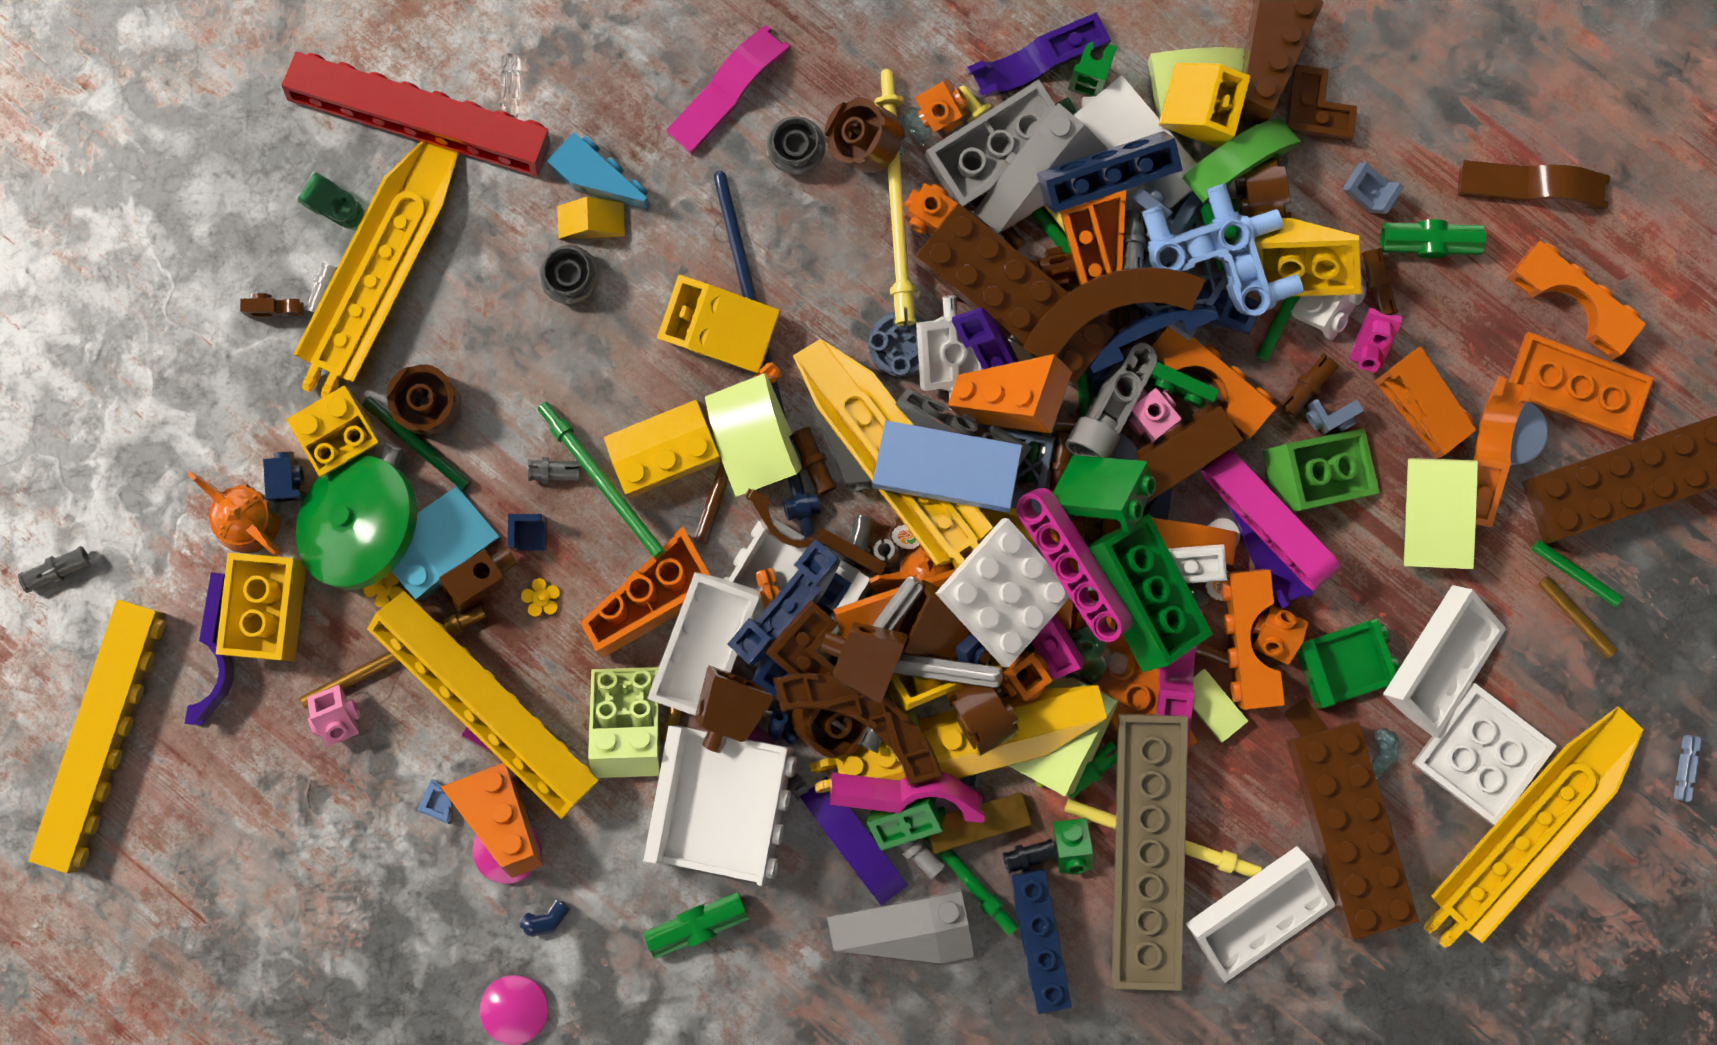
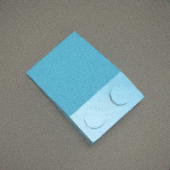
[392,486,500,602]

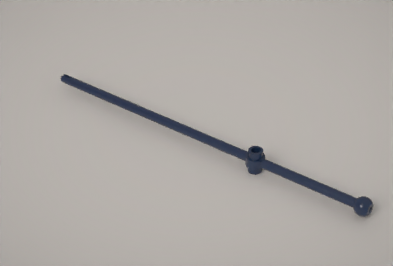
[714,171,839,666]

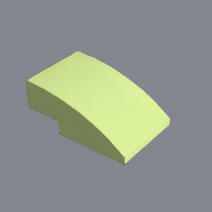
[1147,47,1244,119]
[705,373,802,497]
[1404,458,1478,569]
[1009,674,1119,796]

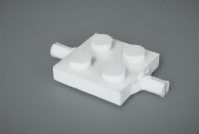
[916,295,982,410]

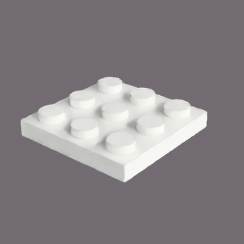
[935,518,1070,667]
[1412,683,1557,826]

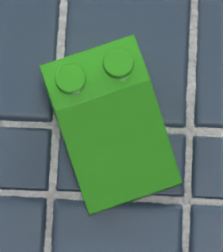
[1262,428,1380,512]

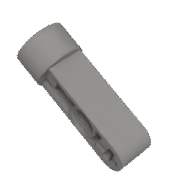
[1065,343,1157,458]

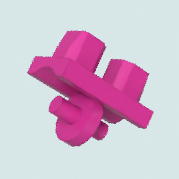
[1349,308,1402,373]

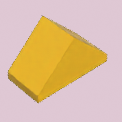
[558,197,626,240]

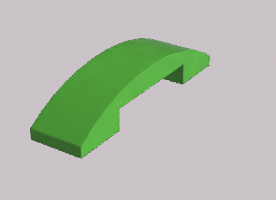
[1182,118,1301,203]

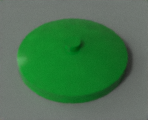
[296,456,417,590]

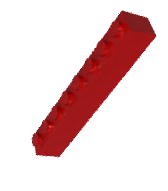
[281,51,550,177]

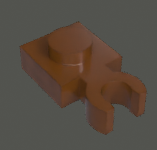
[240,293,304,318]

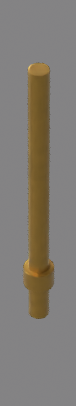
[299,605,487,709]

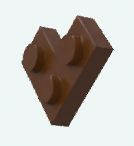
[1286,64,1357,141]
[765,600,838,676]

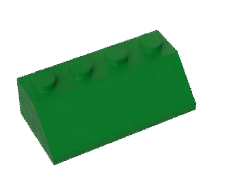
[1088,514,1213,672]

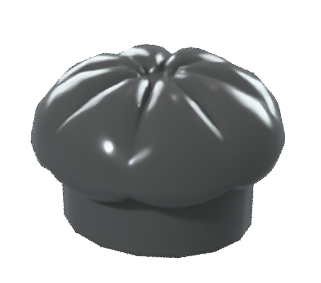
[766,116,826,175]
[539,245,599,304]

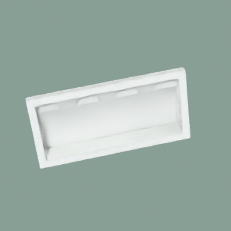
[647,572,759,716]
[1383,585,1506,738]
[1185,846,1336,983]

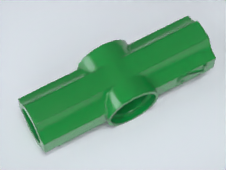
[1380,219,1486,258]
[643,892,749,959]

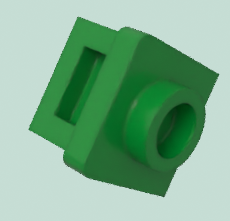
[1053,818,1093,875]

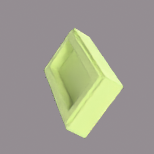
[1193,669,1248,743]

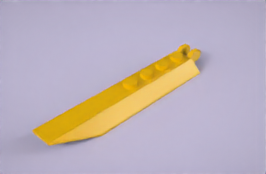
[294,142,459,398]
[793,339,993,569]
[810,685,1107,793]
[1423,706,1644,948]

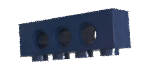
[1036,131,1183,213]
[1009,868,1072,1014]

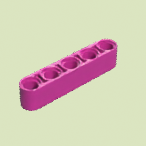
[1201,449,1341,591]
[1016,488,1132,642]

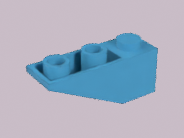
[547,132,650,209]

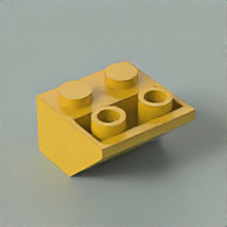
[1158,63,1251,148]
[286,385,379,477]

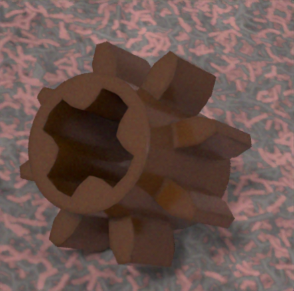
[1038,246,1076,288]

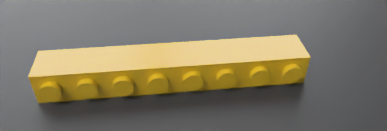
[367,591,599,819]
[28,599,166,874]

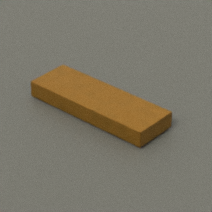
[928,792,1032,854]

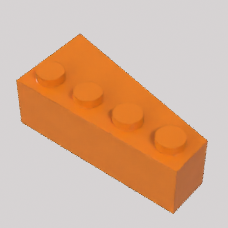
[580,526,711,658]

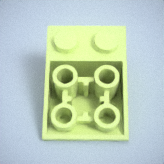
[588,667,661,778]

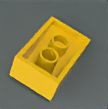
[1255,218,1361,296]

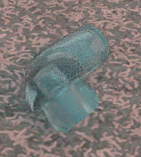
[1371,728,1399,780]

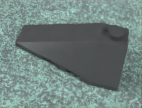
[895,389,1032,471]

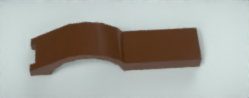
[1458,160,1610,210]
[745,488,887,575]

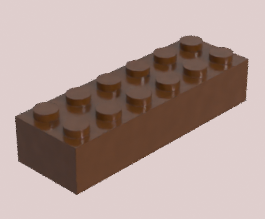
[912,203,1116,385]
[1522,415,1717,544]
[1286,721,1419,940]

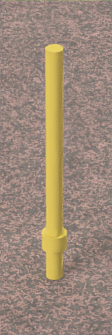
[1064,799,1262,878]

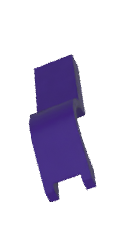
[966,12,1111,98]
[1224,501,1313,610]
[184,572,234,725]

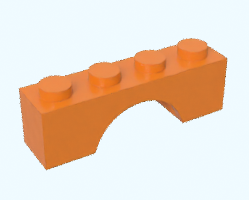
[1507,241,1646,360]
[1152,323,1277,442]
[1220,569,1285,710]

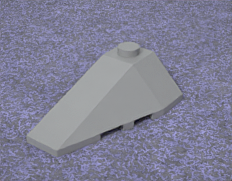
[925,80,1056,207]
[973,103,1108,234]
[827,889,974,964]

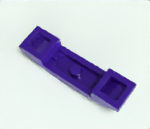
[951,307,1019,369]
[800,776,908,906]

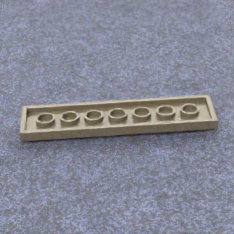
[1112,714,1188,991]

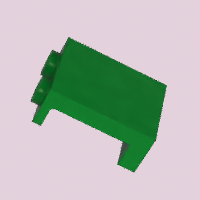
[1053,455,1156,533]
[1297,618,1400,709]

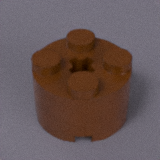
[825,97,905,173]
[1234,157,1291,218]
[387,364,461,437]
[946,684,1019,756]
[790,708,866,758]

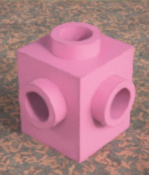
[1127,388,1181,443]
[307,685,361,747]

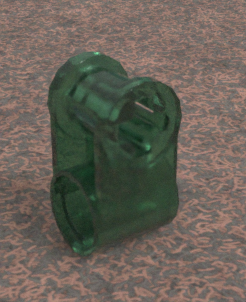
[296,171,364,229]

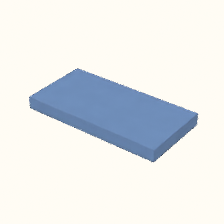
[872,420,1022,513]

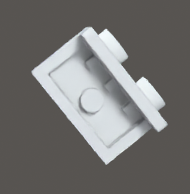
[1291,276,1367,340]

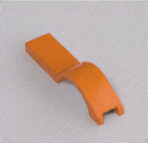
[1473,375,1534,528]

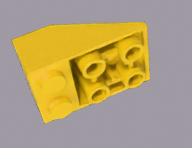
[657,275,781,374]

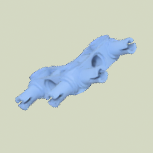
[1142,183,1304,316]

